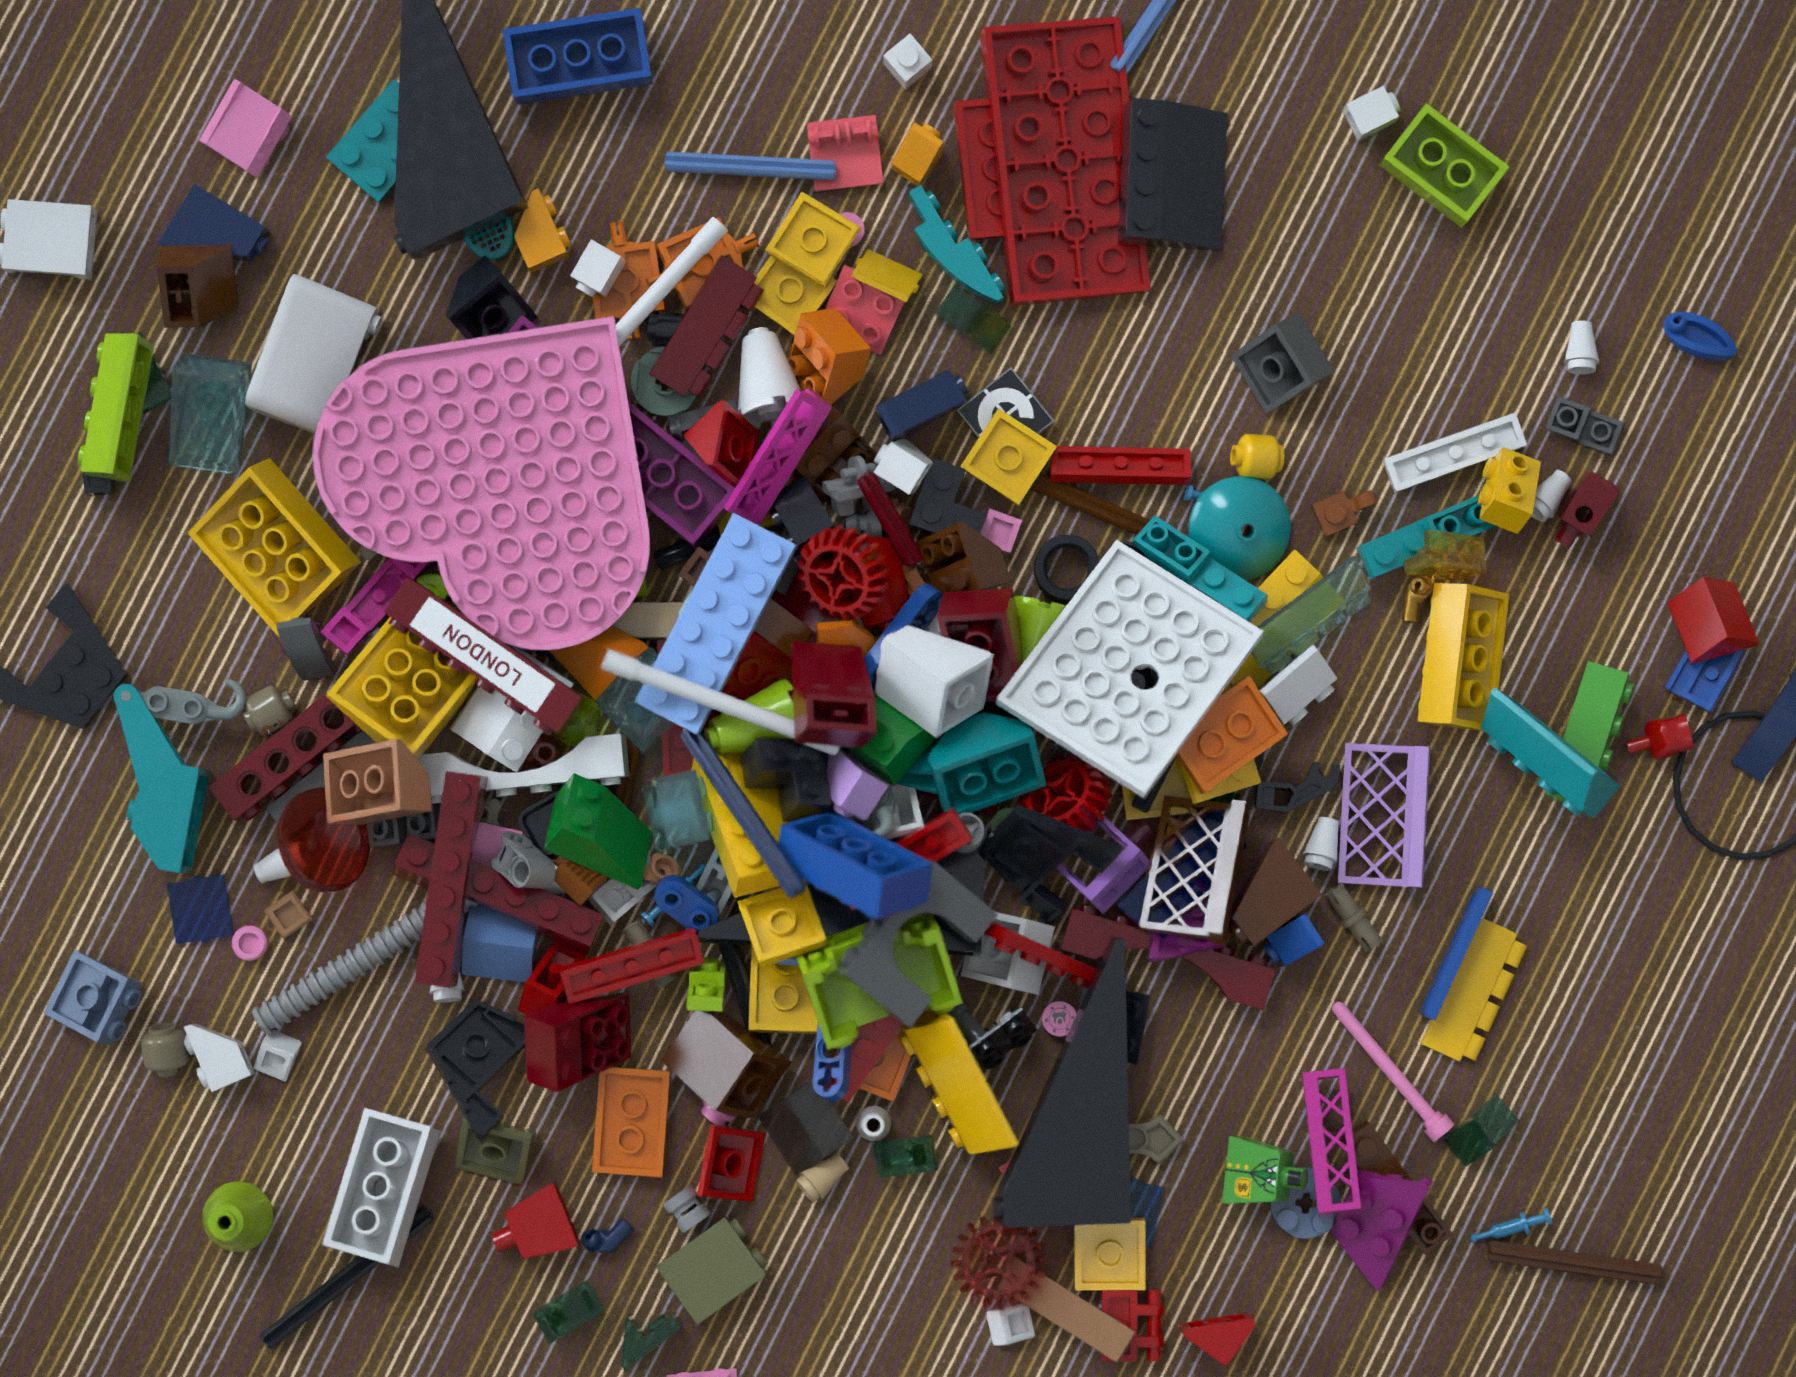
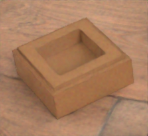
[264,890,314,939]

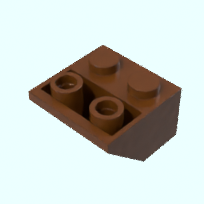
[157,244,239,328]
[794,407,877,504]
[917,521,1011,593]

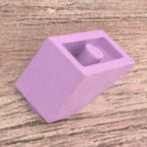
[827,748,889,821]

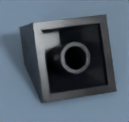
[446,255,538,340]

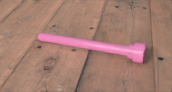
[1332,1002,1455,1142]

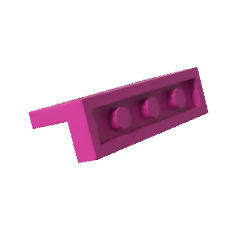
[724,388,832,525]
[1302,1068,1361,1218]

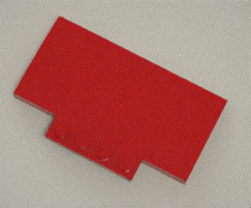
[953,16,1151,306]

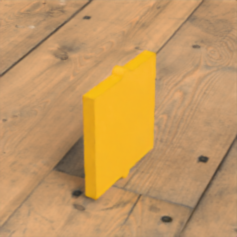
[851,249,923,303]

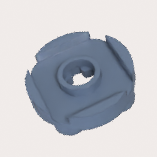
[1269,1167,1341,1238]

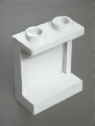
[0,199,98,280]

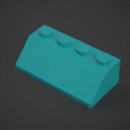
[1481,688,1620,819]

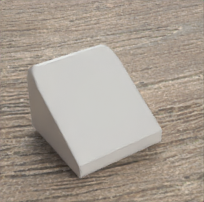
[253,1030,302,1082]
[986,1303,1036,1346]

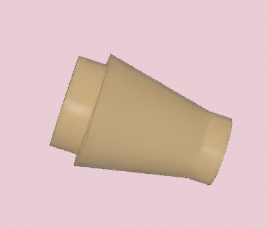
[796,1153,849,1203]

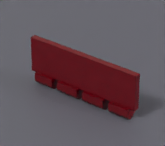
[649,255,765,398]

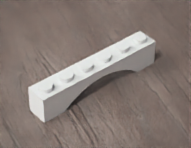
[418,734,630,804]

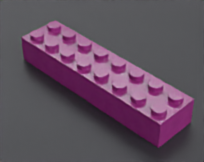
[507,315,735,549]

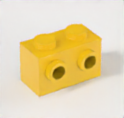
[1478,447,1541,534]

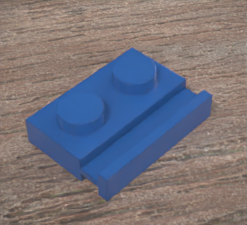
[1665,650,1745,714]

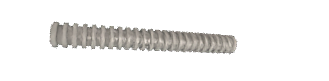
[252,899,478,1035]

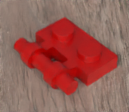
[1101,1289,1165,1362]

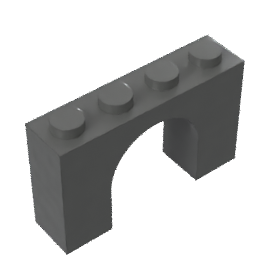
[837,860,998,1027]

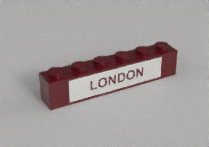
[384,577,586,735]

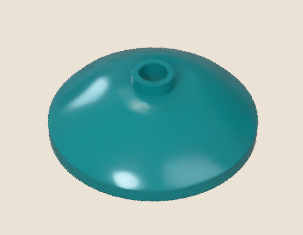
[1188,476,1291,580]

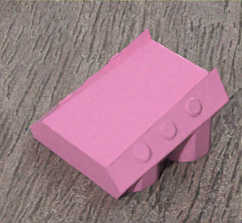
[199,79,292,178]

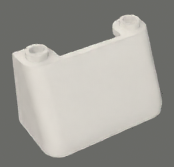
[245,274,382,434]

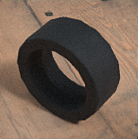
[1034,534,1100,602]

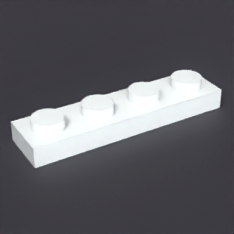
[1383,412,1527,493]

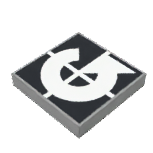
[956,367,1054,438]

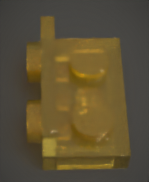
[1404,529,1487,582]

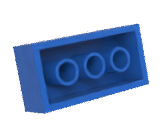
[502,8,653,106]
[778,810,933,919]

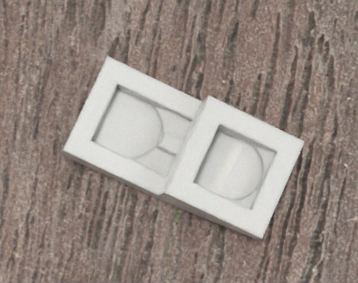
[588,854,665,926]

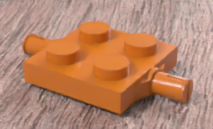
[646,217,759,310]
[593,221,665,340]

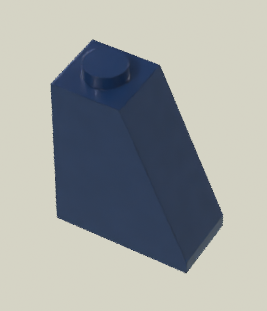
[157,184,270,262]
[876,370,969,442]

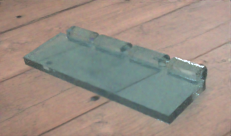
[1252,556,1371,675]

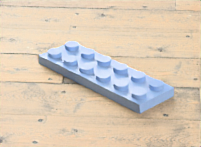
[634,513,797,735]

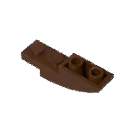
[678,547,815,658]
[1339,1120,1454,1256]

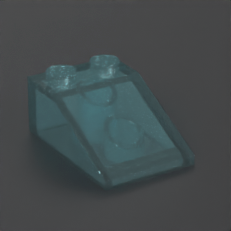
[169,353,252,474]
[642,770,714,853]

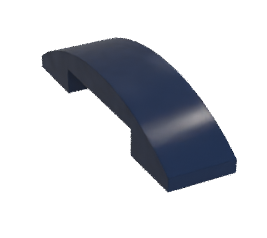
[1731,666,1796,782]

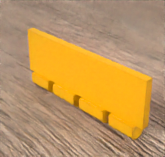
[1421,918,1527,1062]

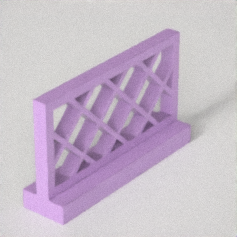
[1338,743,1431,888]

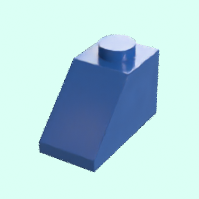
[1263,914,1325,966]

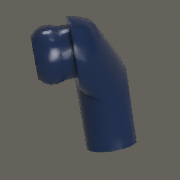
[581,1218,634,1253]

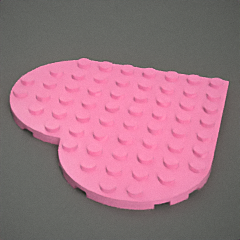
[313,316,650,650]

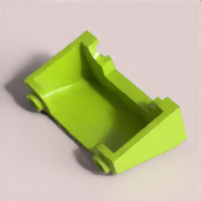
[796,913,963,1050]

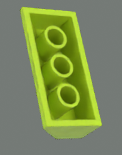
[78,334,155,483]

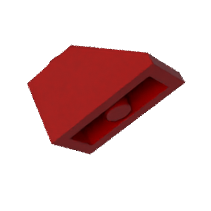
[518,942,587,1015]

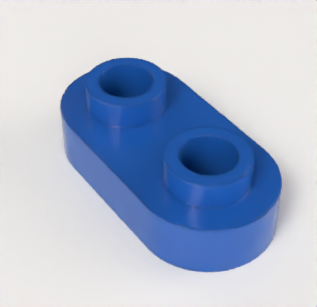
[654,875,719,933]

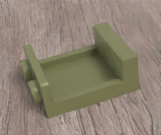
[656,1215,768,1325]

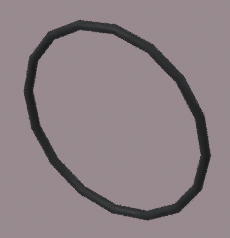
[1673,710,1796,860]

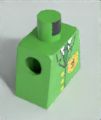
[1222,1136,1308,1204]

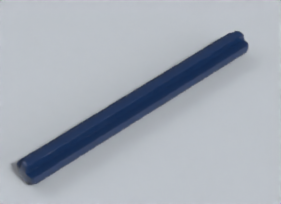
[681,728,806,899]

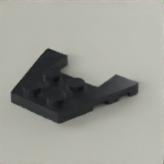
[0,583,128,729]
[979,805,1122,925]
[426,999,525,1141]

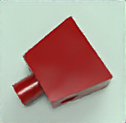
[491,1181,581,1259]

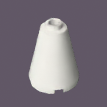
[738,327,801,428]

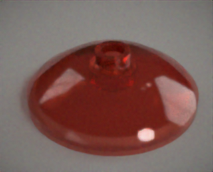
[277,787,370,893]

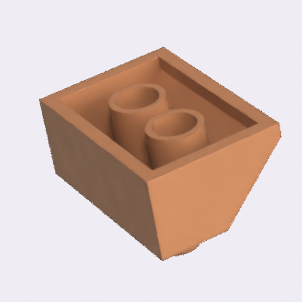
[323,739,432,825]

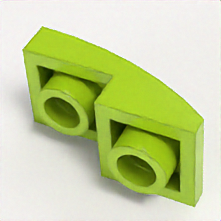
[687,957,726,1011]

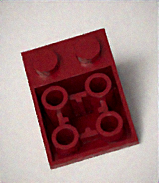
[791,641,876,748]
[524,992,632,1092]

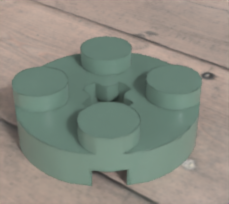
[631,346,698,417]

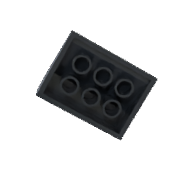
[1118,98,1228,251]

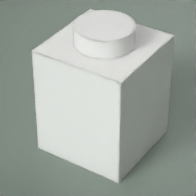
[883,34,932,90]
[1342,86,1400,141]
[570,239,627,298]

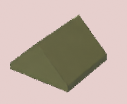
[455,1117,537,1185]

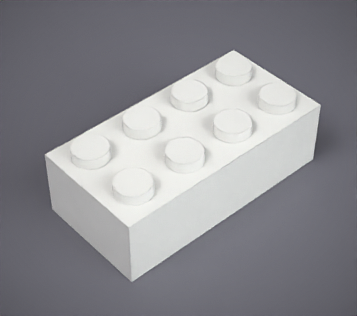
[322,1108,440,1267]

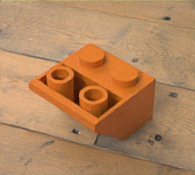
[788,308,871,405]

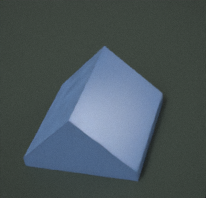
[462,905,538,982]

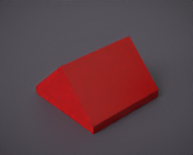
[683,401,760,495]
[1668,577,1759,665]
[697,1123,766,1202]
[1179,1312,1256,1366]

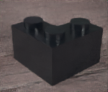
[909,458,987,535]
[769,476,835,570]
[740,738,831,822]

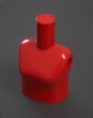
[1625,714,1694,760]

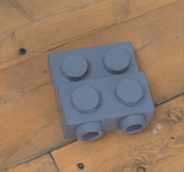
[44,950,142,1046]

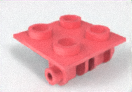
[807,115,884,192]
[825,264,905,355]

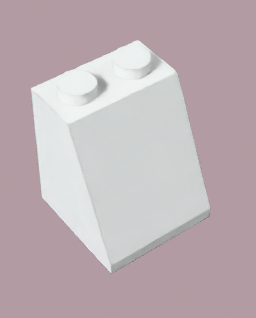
[874,625,993,737]

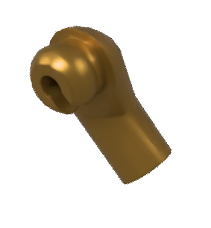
[1401,575,1433,623]

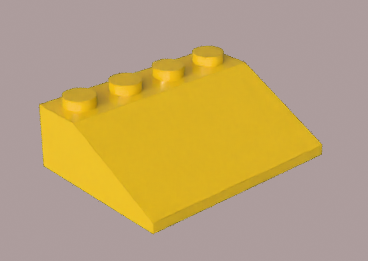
[188,458,361,637]
[326,617,478,760]
[690,751,804,898]
[899,1010,1019,1154]

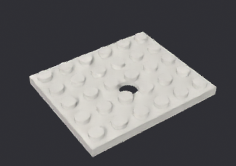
[996,540,1263,798]

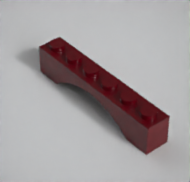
[414,771,488,988]
[393,833,604,956]
[1059,904,1275,1010]

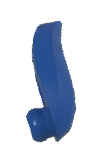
[1663,312,1737,361]

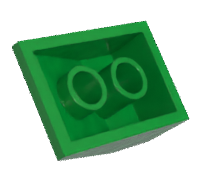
[841,693,936,786]
[544,773,652,890]

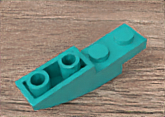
[909,185,1006,306]
[1356,495,1496,580]
[1133,515,1268,622]

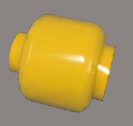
[1230,434,1284,480]

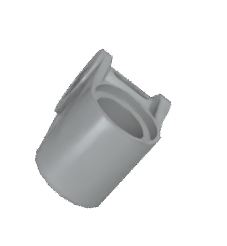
[490,831,556,889]

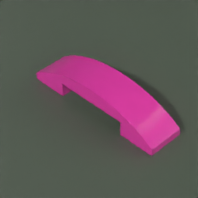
[320,557,431,656]

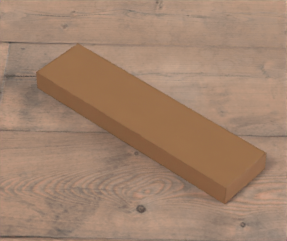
[997,1257,1137,1363]

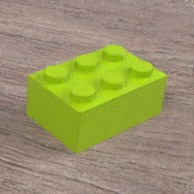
[1379,103,1510,228]

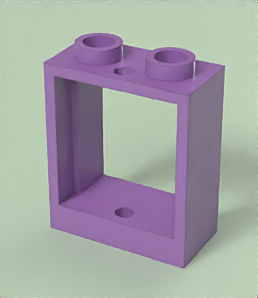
[1055,817,1151,914]

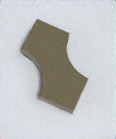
[1129,1114,1185,1164]

